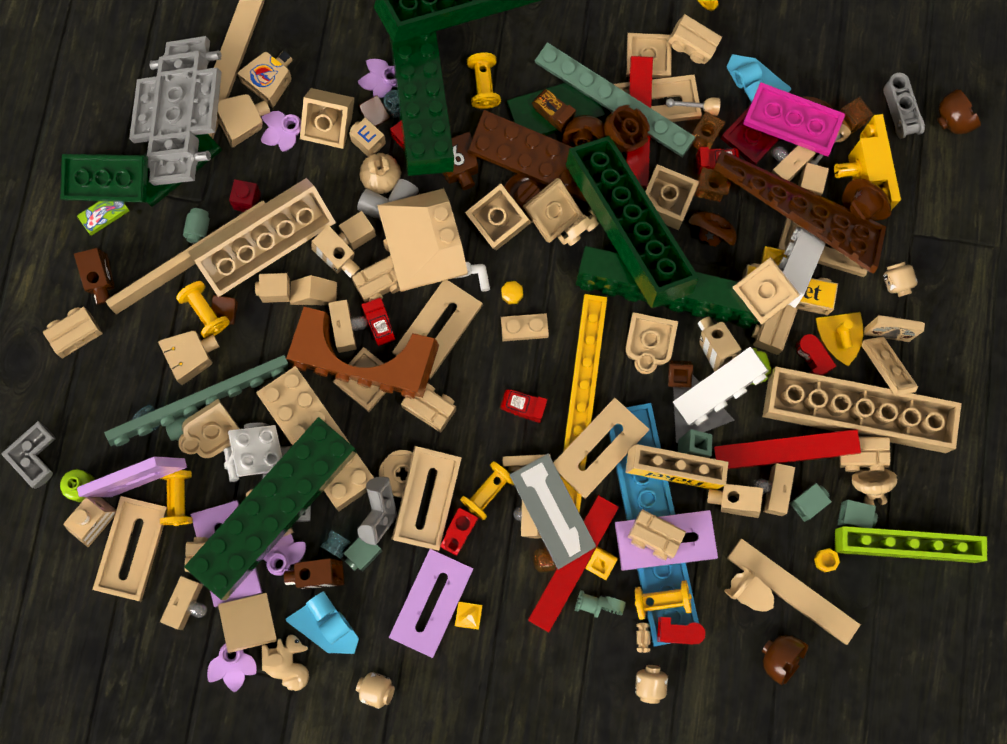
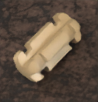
[637,623,650,653]

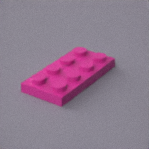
[743,82,845,157]

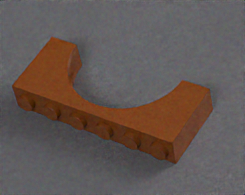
[286,307,439,399]

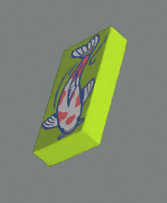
[77,201,129,236]

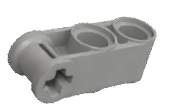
[883,73,925,139]

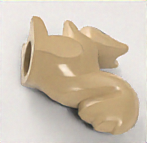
[262,635,309,691]

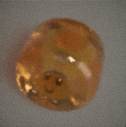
[533,548,556,572]

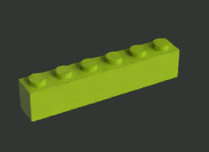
[835,526,987,563]

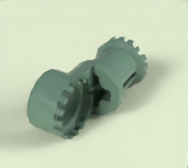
[574,590,626,618]

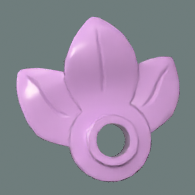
[358,59,396,98]
[261,111,301,152]
[263,534,306,576]
[207,644,256,692]

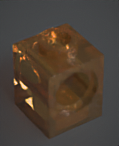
[840,97,873,134]
[692,112,725,149]
[694,167,731,202]

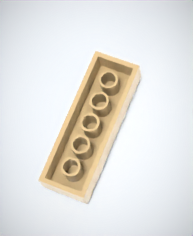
[188,178,336,297]
[256,366,374,511]

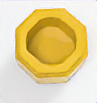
[501,281,523,305]
[814,548,840,573]

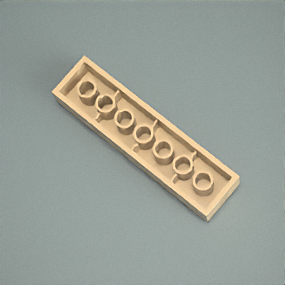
[762,367,962,453]

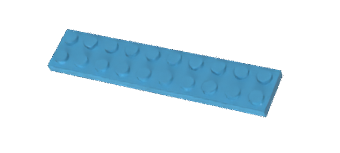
[609,403,699,647]

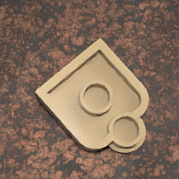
[625,312,678,374]
[178,399,240,458]

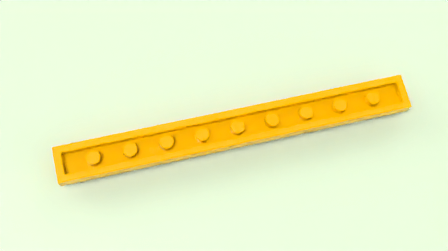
[560,294,607,512]

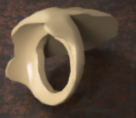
[724,566,774,612]

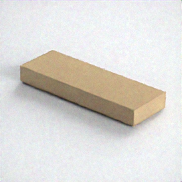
[861,336,918,396]

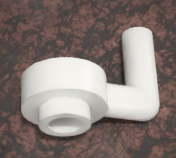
[456,262,490,292]

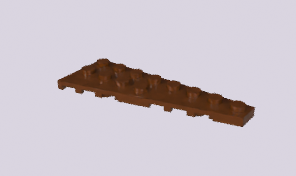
[714,150,886,274]

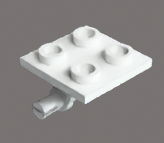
[223,425,282,482]

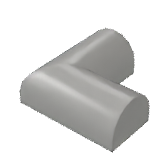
[357,179,419,221]
[1,421,56,489]
[357,477,397,545]

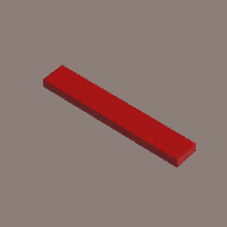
[626,56,653,188]
[714,429,861,469]
[528,495,619,633]

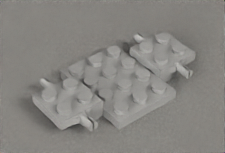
[129,36,222,186]

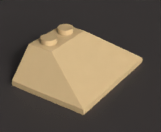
[377,188,468,292]

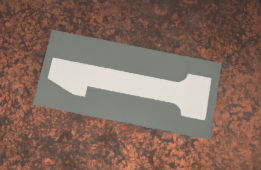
[510,454,596,569]

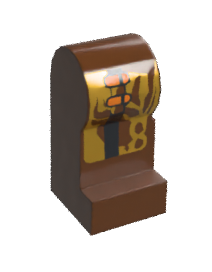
[532,89,576,133]

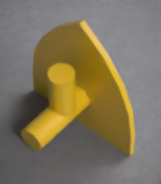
[815,312,863,366]

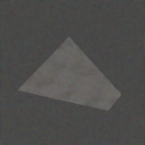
[673,374,734,443]

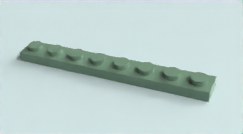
[535,42,695,158]
[104,355,288,446]

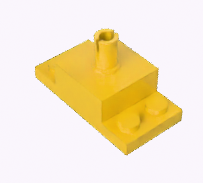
[834,114,901,210]

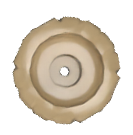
[359,153,401,194]
[852,468,897,506]

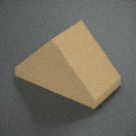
[290,275,337,305]

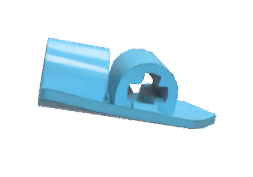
[726,54,791,103]
[286,591,359,654]

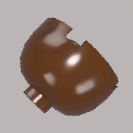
[937,89,981,134]
[604,105,650,153]
[562,115,605,147]
[762,635,809,686]

